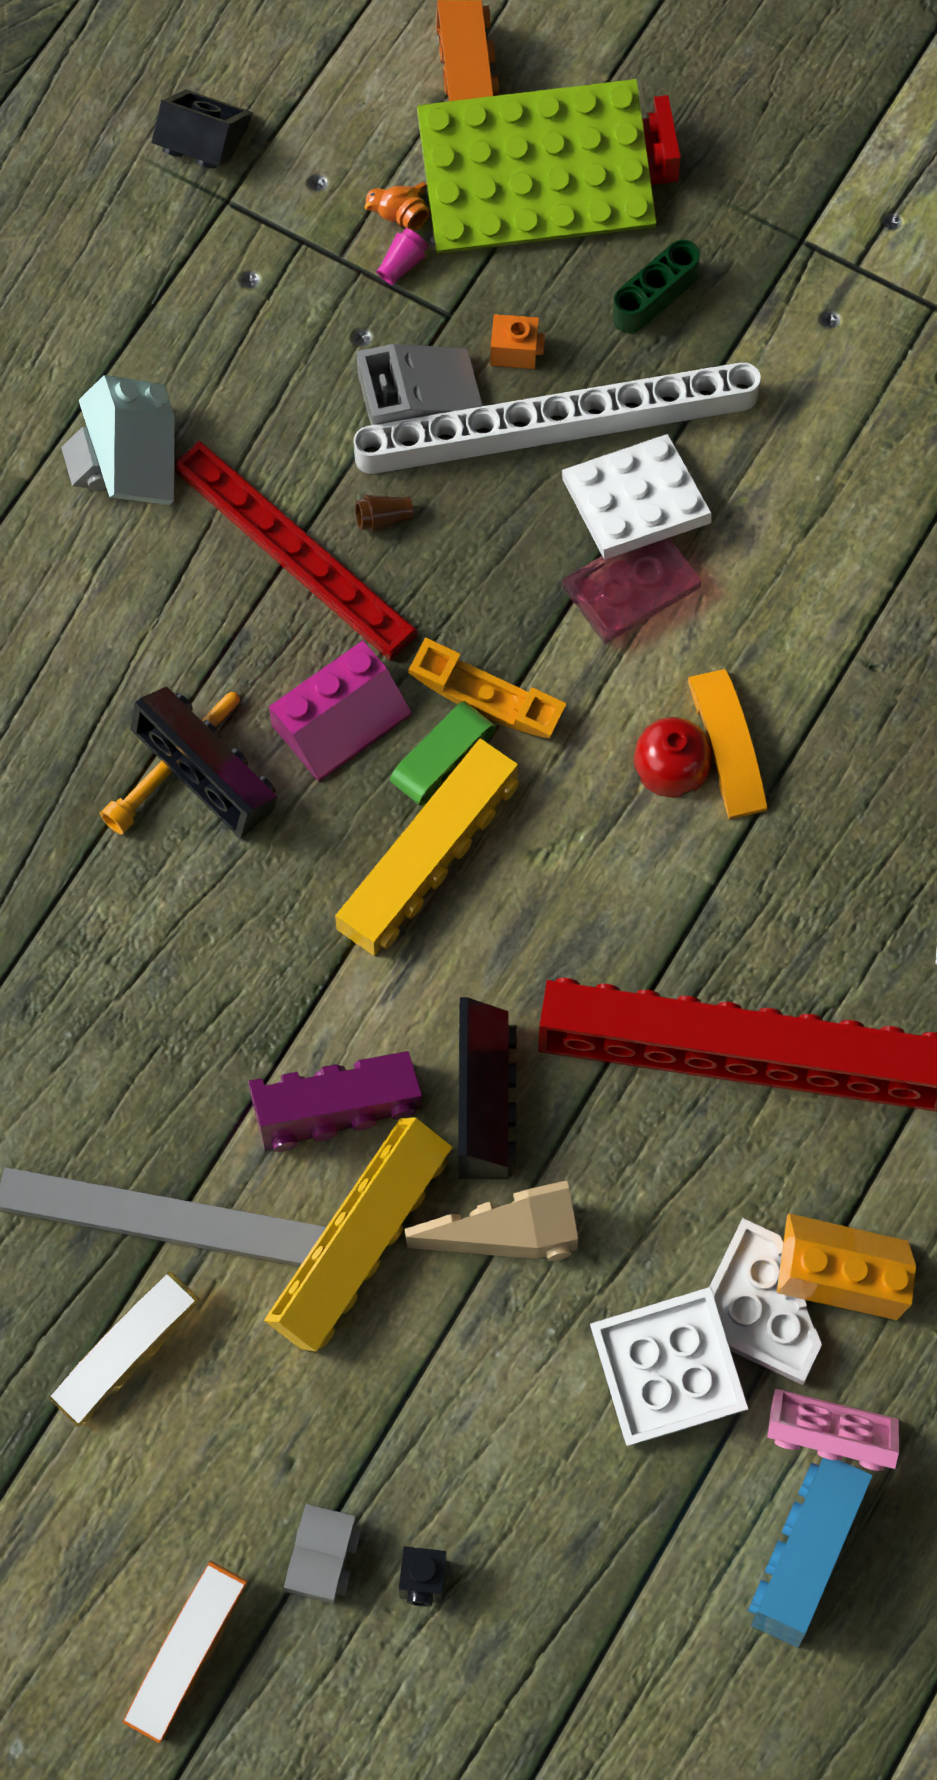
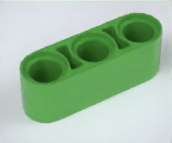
[390,701,495,806]

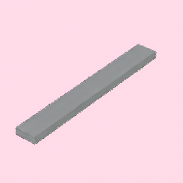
[0,1167,326,1267]

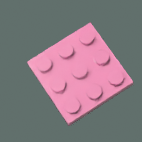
[767,1389,899,1471]

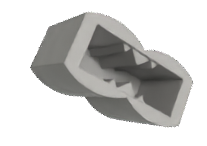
[284,1504,362,1604]

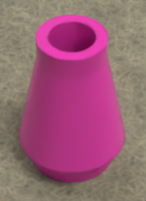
[376,228,428,285]

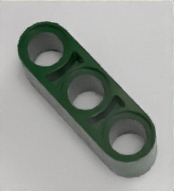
[612,239,700,333]

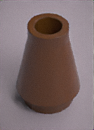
[355,495,413,533]

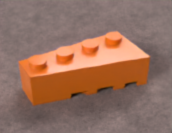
[436,0,499,102]

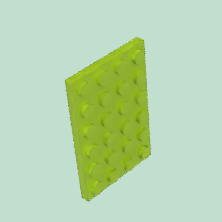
[417,79,656,254]

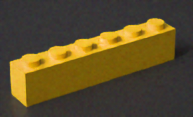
[335,738,519,957]
[264,1118,452,1352]

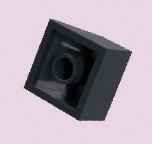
[151,89,253,168]

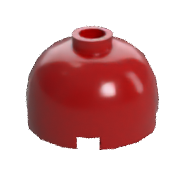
[633,717,713,798]

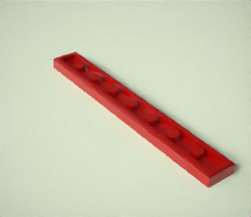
[174,440,417,661]

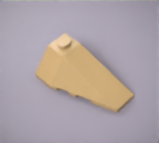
[405,1180,578,1261]

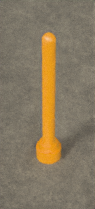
[100,692,240,835]

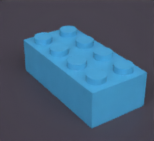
[748,1457,872,1648]

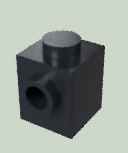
[399,1546,447,1607]

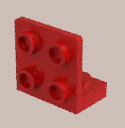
[642,95,680,185]

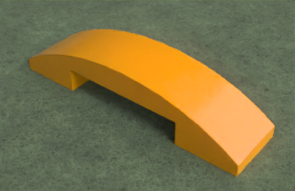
[408,637,567,739]
[688,669,767,820]

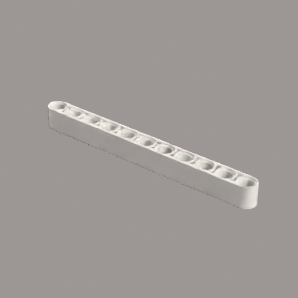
[354,363,761,474]

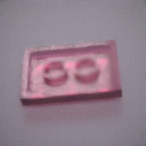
[562,538,701,645]

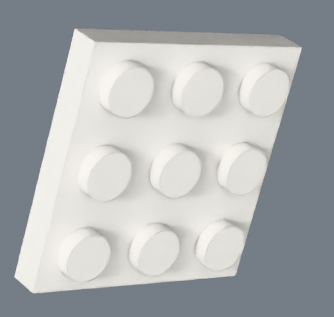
[562,434,712,560]
[590,1287,749,1446]

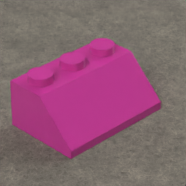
[269,640,412,782]

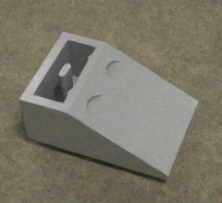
[356,344,483,425]

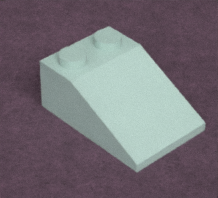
[79,375,175,505]

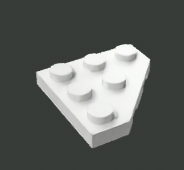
[709,1218,822,1385]

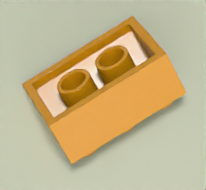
[777,1213,916,1321]

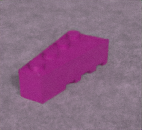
[248,1051,422,1152]

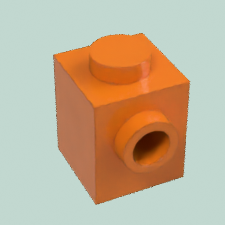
[490,314,545,369]

